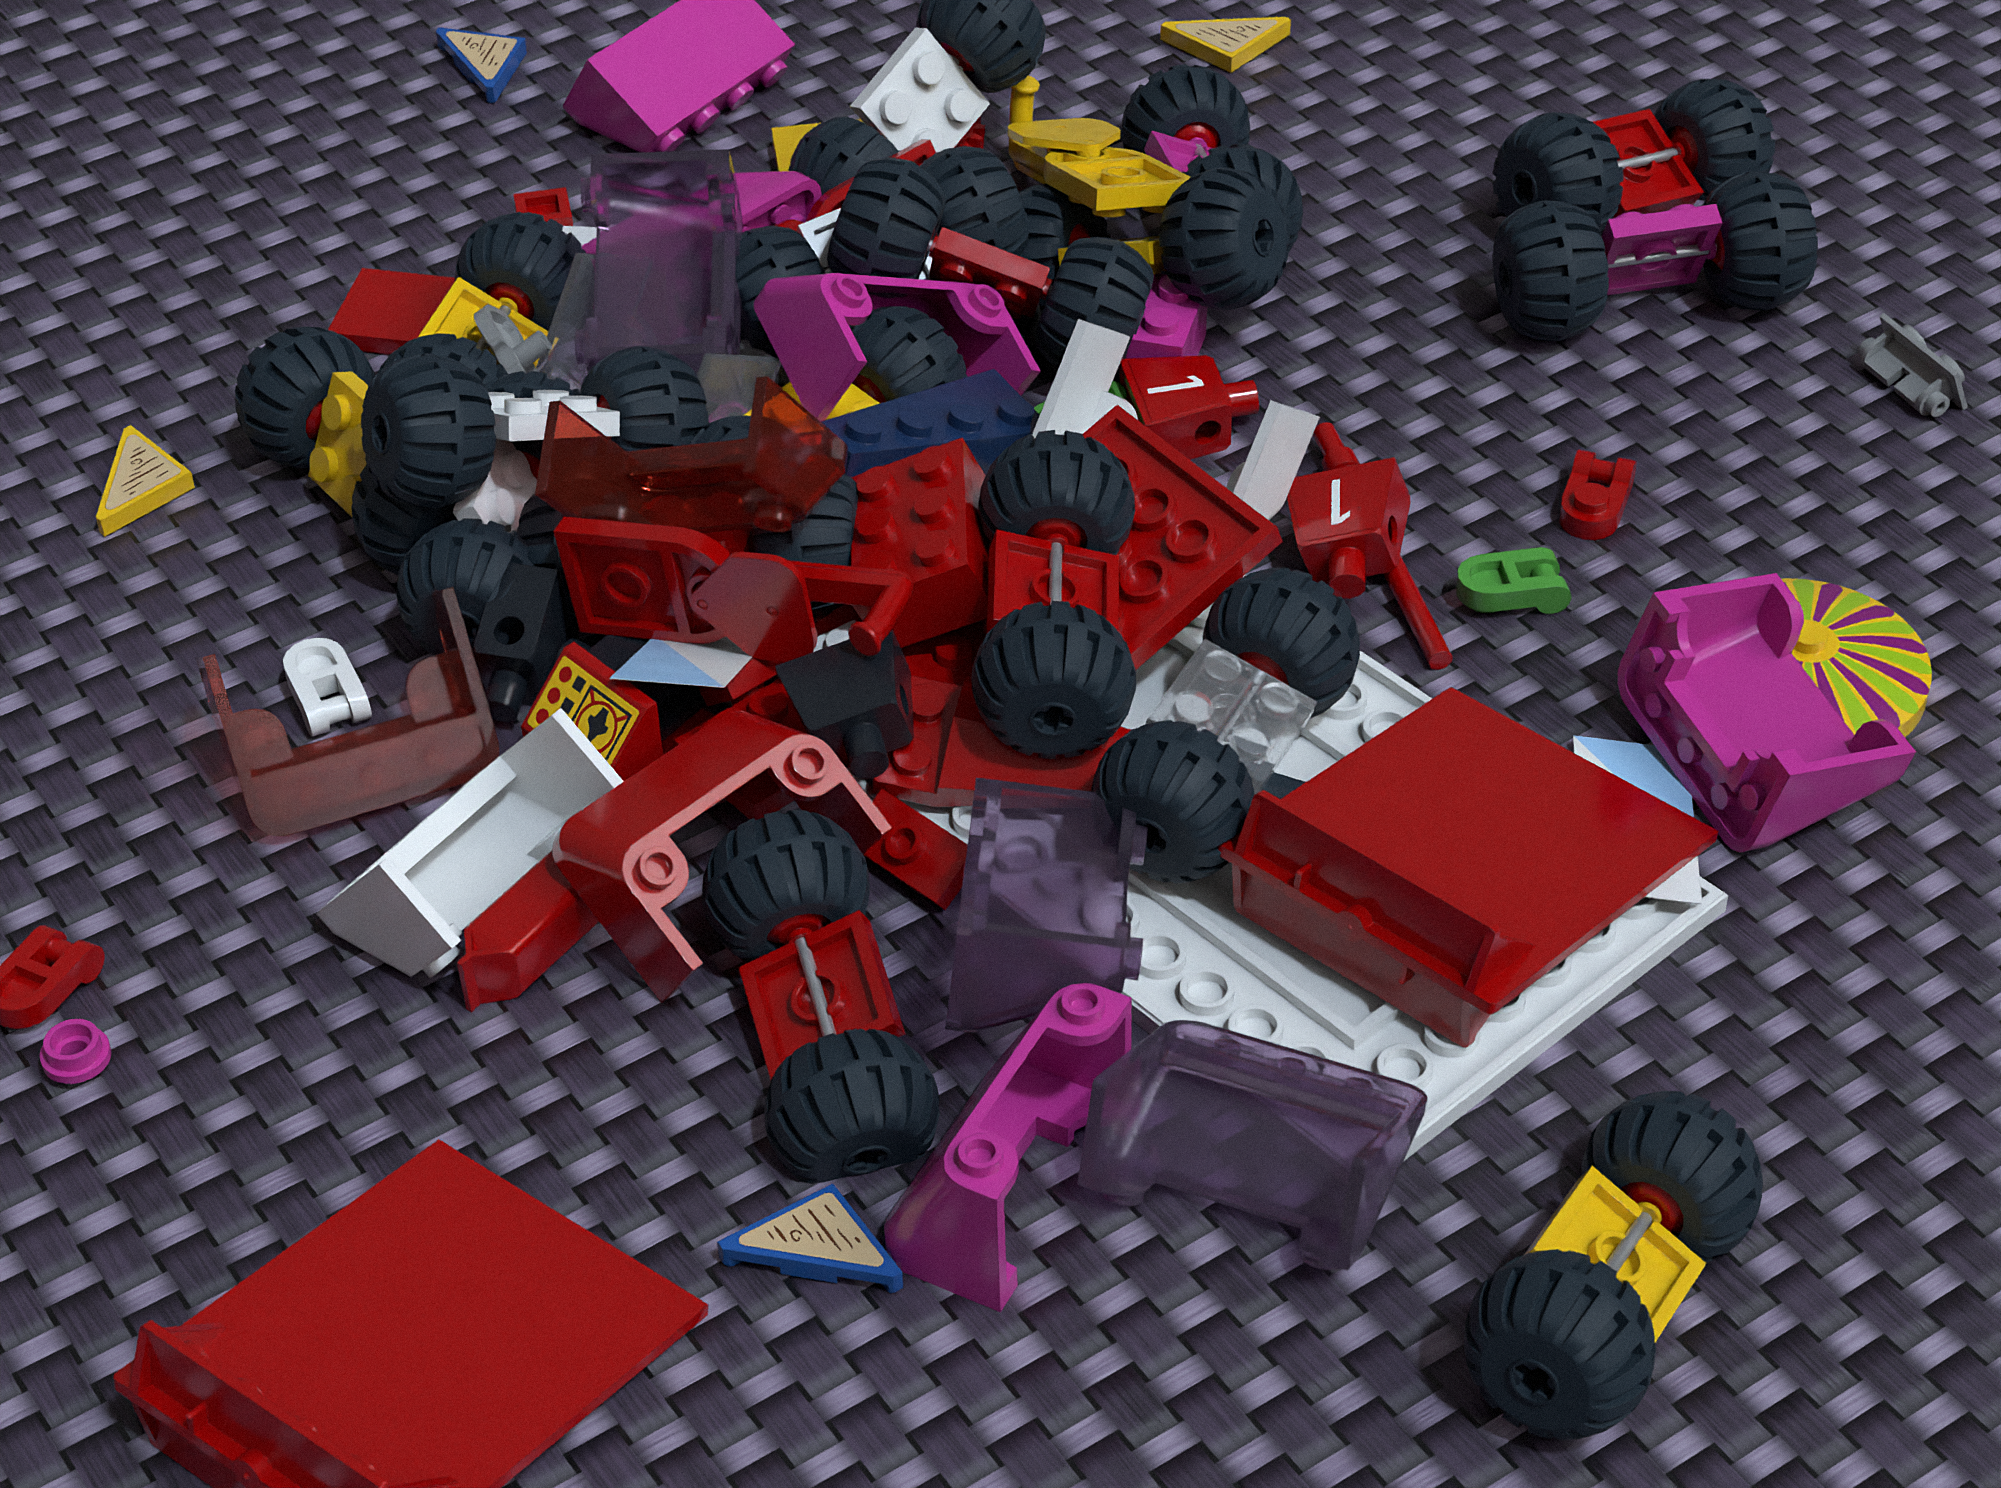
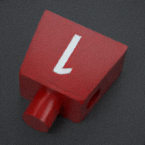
[1119,355,1259,460]
[1287,457,1411,599]

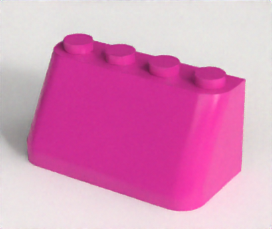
[563,0,795,157]

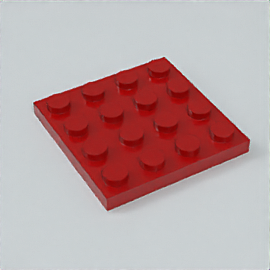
[1082,405,1283,670]

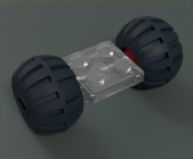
[1091,568,1360,883]

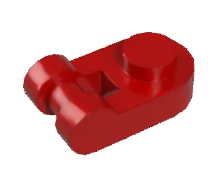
[1559,449,1637,540]
[0,925,105,1029]

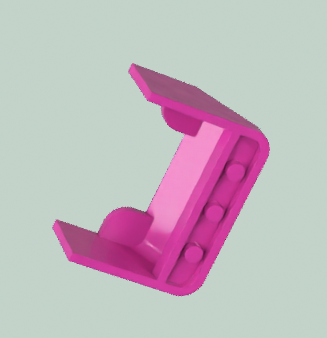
[754,273,1040,425]

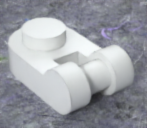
[283,638,372,737]

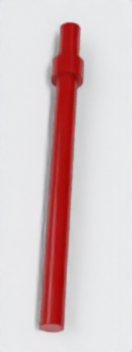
[1313,422,1453,670]

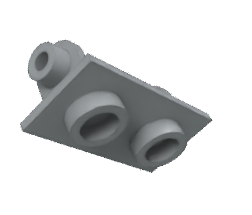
[1858,313,1968,417]

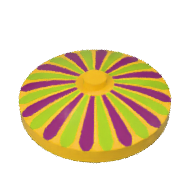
[1781,578,1932,737]

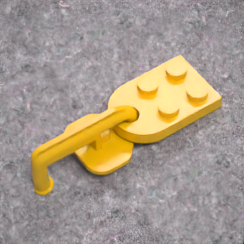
[1008,75,1191,217]

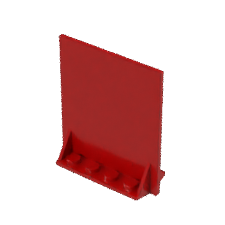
[1217,687,1719,1048]
[114,1139,709,1488]

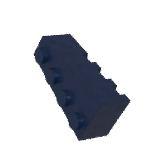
[812,369,1040,477]

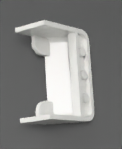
[1032,319,1320,520]
[316,708,624,978]

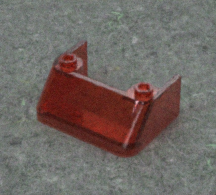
[535,376,848,533]
[196,587,499,836]

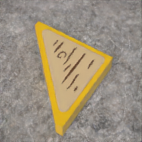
[1160,17,1291,73]
[96,425,195,537]

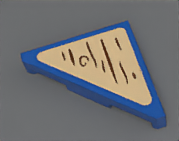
[436,27,527,104]
[717,1184,903,1293]

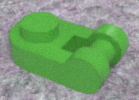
[1456,547,1571,614]

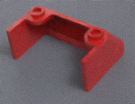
[552,711,892,1003]

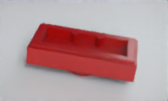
[864,788,983,911]

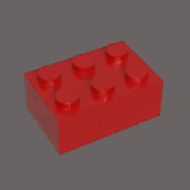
[851,437,990,648]

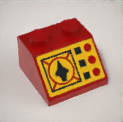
[521,642,663,781]

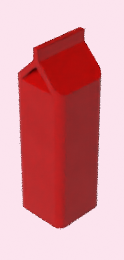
[457,850,599,1012]

